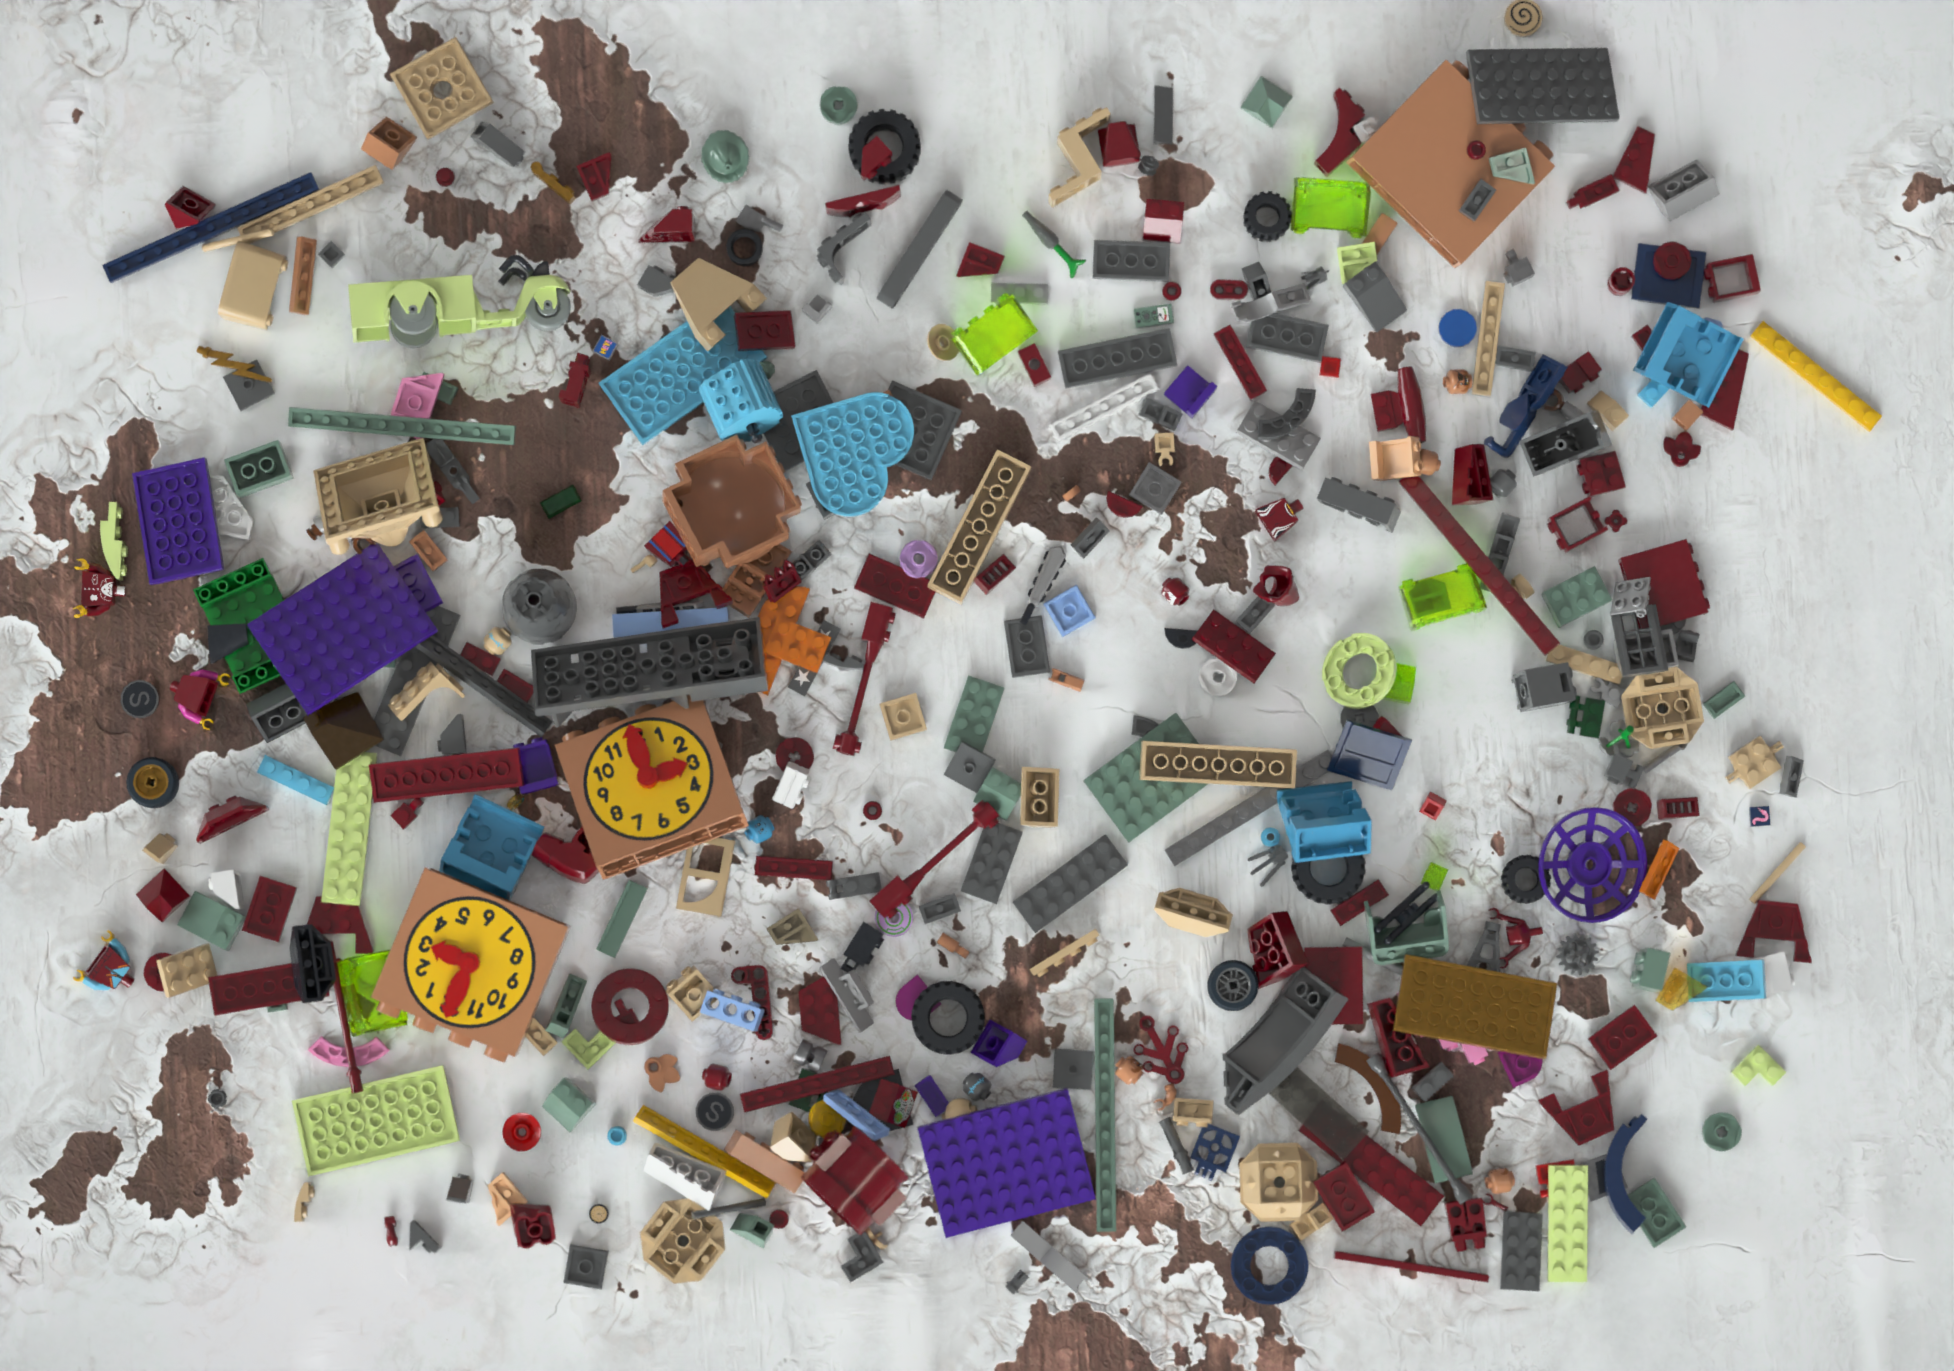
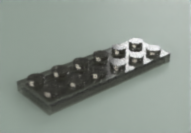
[1268,1067,1369,1160]

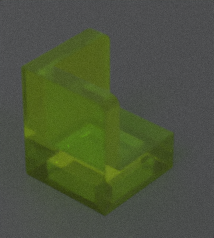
[1421,862,1448,891]

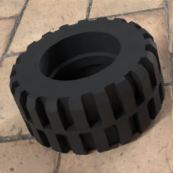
[848,109,921,185]
[1291,855,1366,905]
[911,981,985,1055]

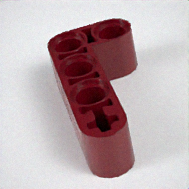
[731,965,773,1041]

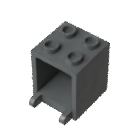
[1511,662,1577,712]

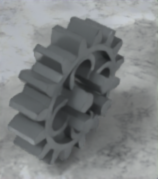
[1556,933,1599,975]

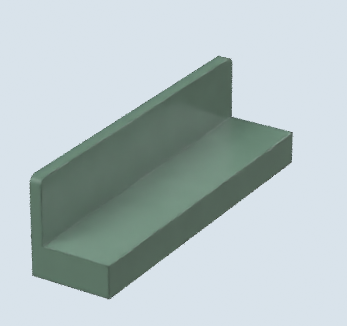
[596,880,648,958]

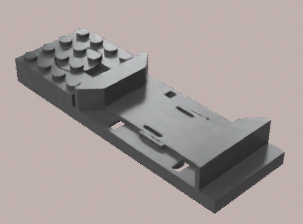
[531,617,768,727]

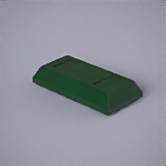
[540,484,582,519]

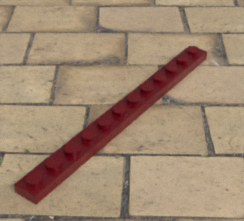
[1399,476,1560,656]

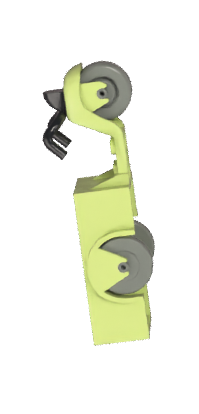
[348,255,571,348]

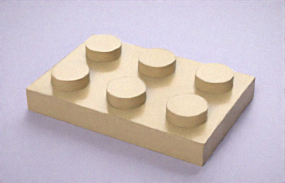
[156,944,217,998]

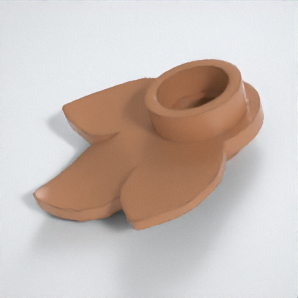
[644,1054,680,1092]

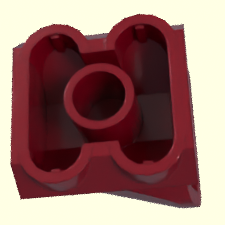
[1098,121,1141,167]
[510,1203,556,1249]

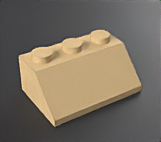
[1020,767,1059,828]

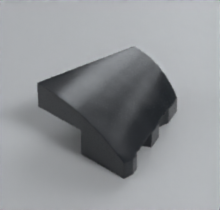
[207,624,249,664]

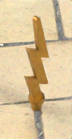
[197,346,272,383]

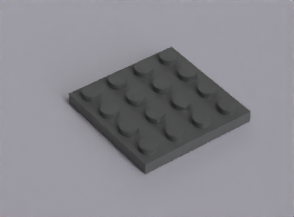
[763,370,833,471]
[888,380,962,481]

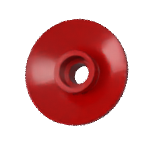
[502,1113,541,1151]

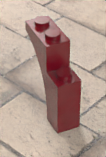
[1314,87,1365,178]

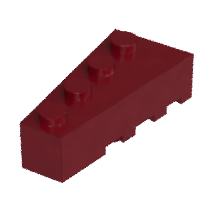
[1367,997,1430,1078]

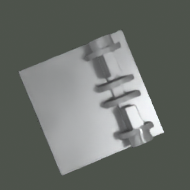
[1610,577,1651,618]

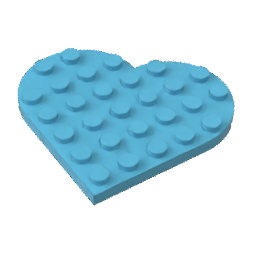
[791,392,914,517]

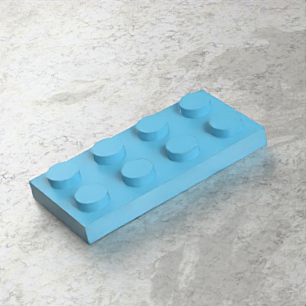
[1687,960,1766,1002]

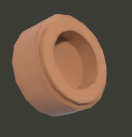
[1062,485,1081,501]

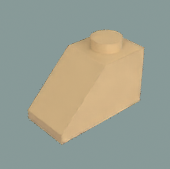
[1587,391,1629,431]
[142,833,178,864]

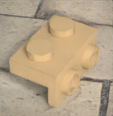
[1172,1098,1214,1127]

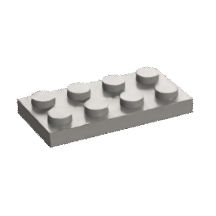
[1236,401,1321,470]

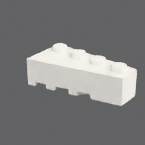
[644,1143,726,1211]

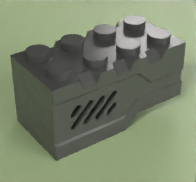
[1519,410,1612,477]

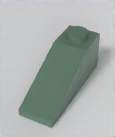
[545,974,587,1038]

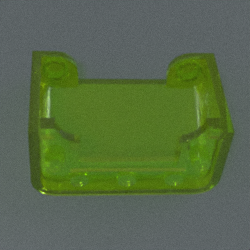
[1290,177,1371,238]
[1398,563,1487,631]
[337,949,408,1037]

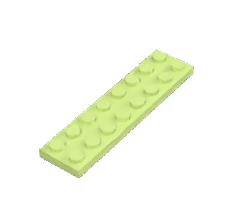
[321,752,377,906]

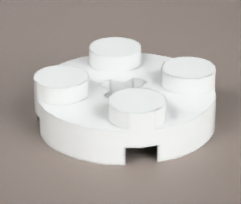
[1199,658,1237,697]

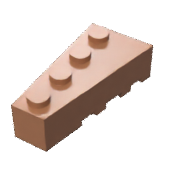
[724,1130,805,1194]

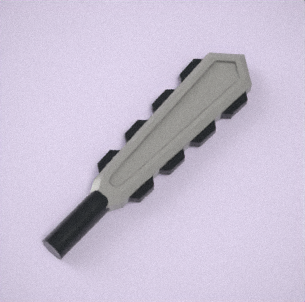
[1020,546,1066,625]
[616,599,704,614]

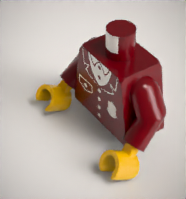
[73,559,126,618]

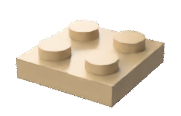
[879,693,927,741]

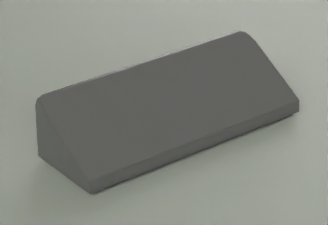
[1154,86,1173,144]

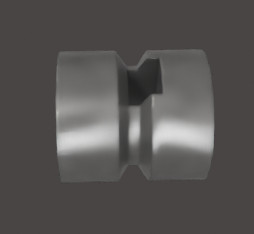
[793,1039,828,1073]

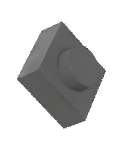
[318,241,345,268]

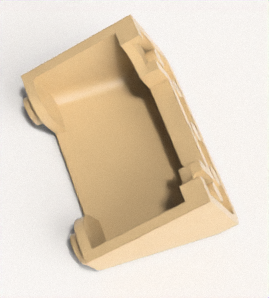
[218,241,288,330]

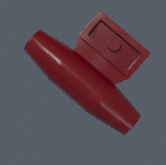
[1371,366,1426,443]

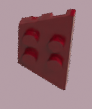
[798,976,842,1045]

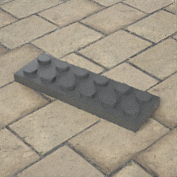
[1058,328,1177,389]
[1012,834,1128,933]

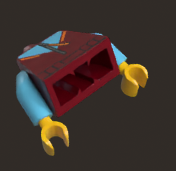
[73,930,135,990]

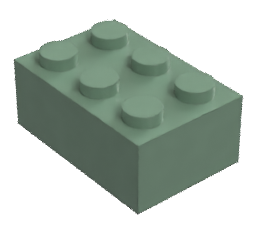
[224,440,294,498]
[1541,566,1612,628]
[1630,947,1670,992]

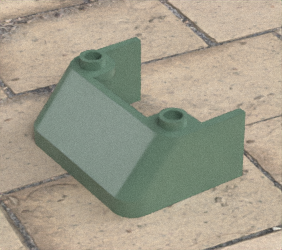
[1364,890,1449,965]

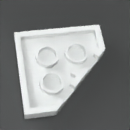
[209,473,254,541]

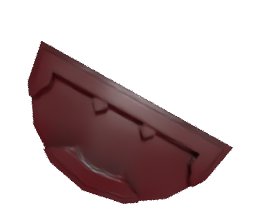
[1268,456,1293,486]
[1106,491,1143,518]

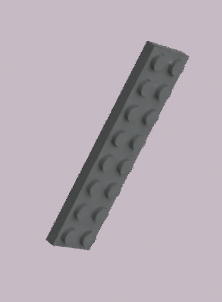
[374,606,461,756]

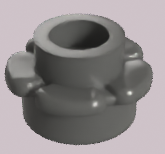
[208,1089,227,1108]

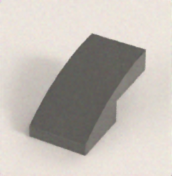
[1138,398,1183,431]

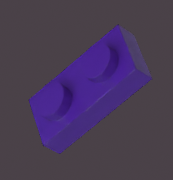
[914,1075,949,1117]

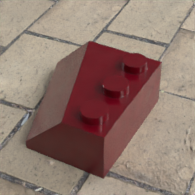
[639,206,696,243]
[1247,911,1308,989]

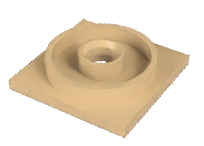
[390,37,494,140]

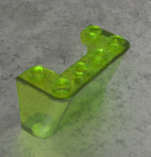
[949,293,1038,376]

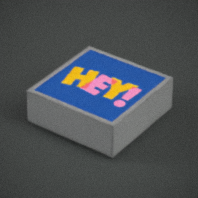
[592,335,619,361]

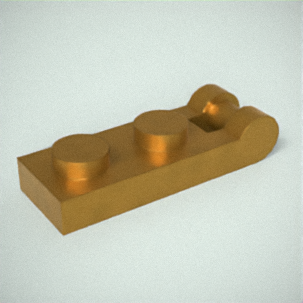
[531,161,575,205]

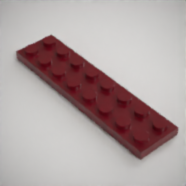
[369,747,524,803]
[1298,1100,1444,1227]

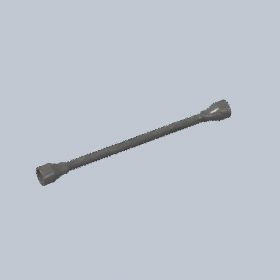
[1366,1053,1473,1205]

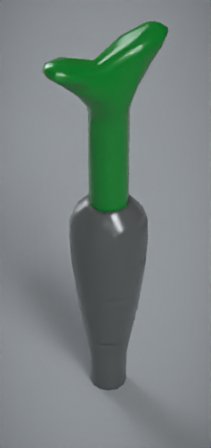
[1022,211,1086,279]

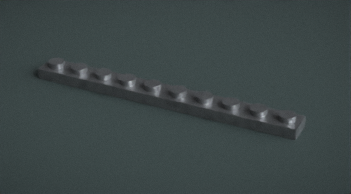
[1165,750,1332,866]

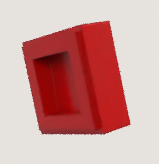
[1319,356,1341,378]

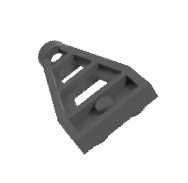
[1467,921,1501,972]

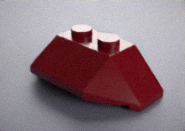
[196,795,270,844]

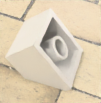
[208,870,245,910]

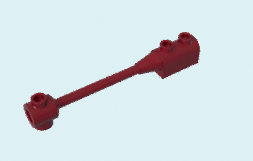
[833,602,896,756]
[869,800,1000,919]

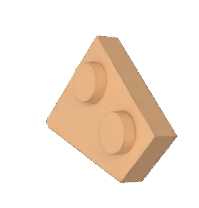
[488,1172,528,1226]

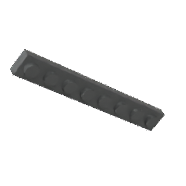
[416,635,553,737]

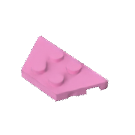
[391,373,445,440]

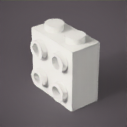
[1745,952,1795,995]

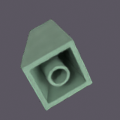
[542,1077,596,1133]

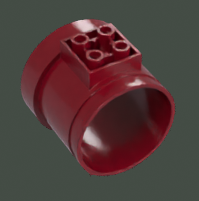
[800,1126,909,1235]

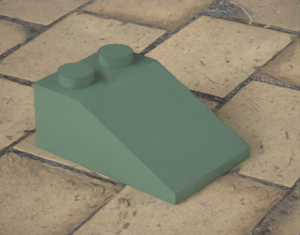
[177,891,246,951]

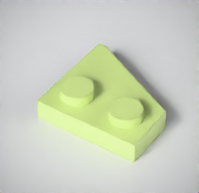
[1337,242,1378,284]

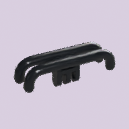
[1374,881,1437,945]

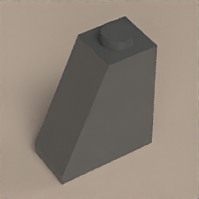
[470,122,525,167]

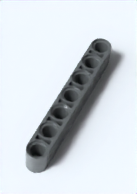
[876,190,963,309]

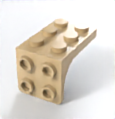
[388,661,465,721]

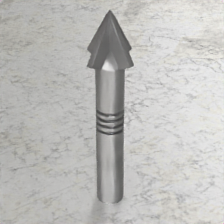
[1643,743,1688,773]

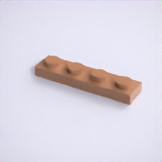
[289,236,317,315]

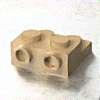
[665,965,718,1022]

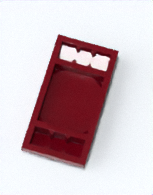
[825,185,901,218]

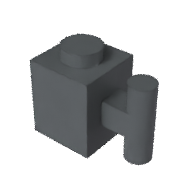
[1604,754,1644,789]

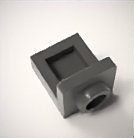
[1676,630,1700,662]

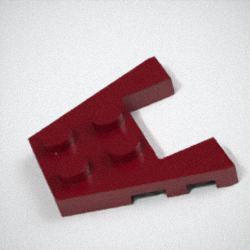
[659,560,733,629]
[307,896,374,954]
[1735,900,1812,963]
[1538,1069,1614,1146]

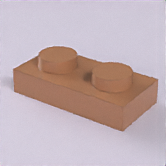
[409,530,448,572]

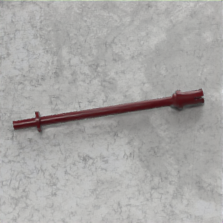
[330,941,364,1094]

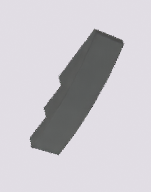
[1479,513,1520,592]

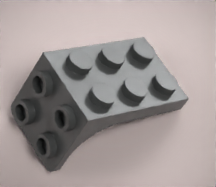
[817,213,871,285]

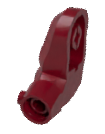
[532,826,599,884]

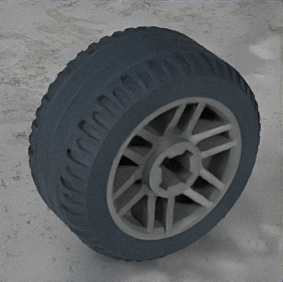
[1207,960,1259,1011]

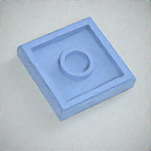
[1043,585,1096,637]

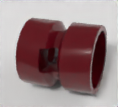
[1607,267,1635,296]

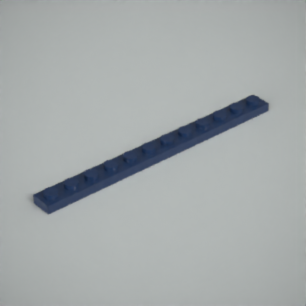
[102,172,319,283]

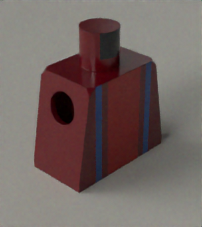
[644,521,691,568]

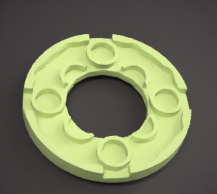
[1322,633,1397,709]

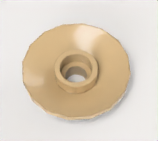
[927,324,960,361]

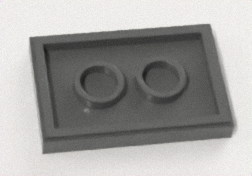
[1004,615,1050,678]

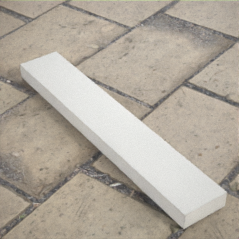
[1049,372,1159,442]

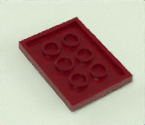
[1304,947,1363,1025]

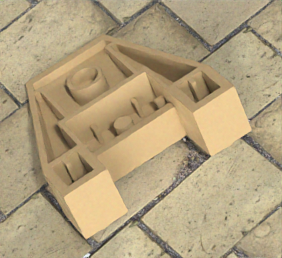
[670,258,767,352]

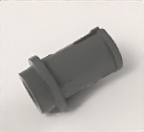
[1005,1269,1029,1295]

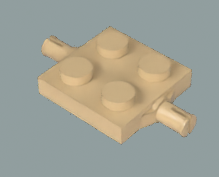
[1725,736,1784,789]

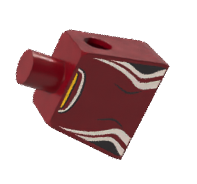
[1255,498,1304,542]

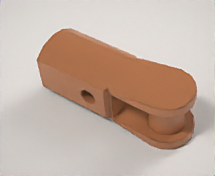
[1048,668,1085,692]

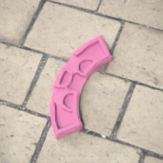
[308,1036,390,1067]

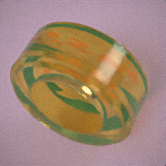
[507,793,525,811]

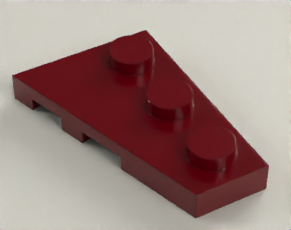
[1613,126,1655,194]

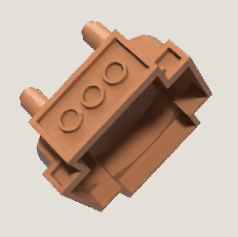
[662,435,802,569]

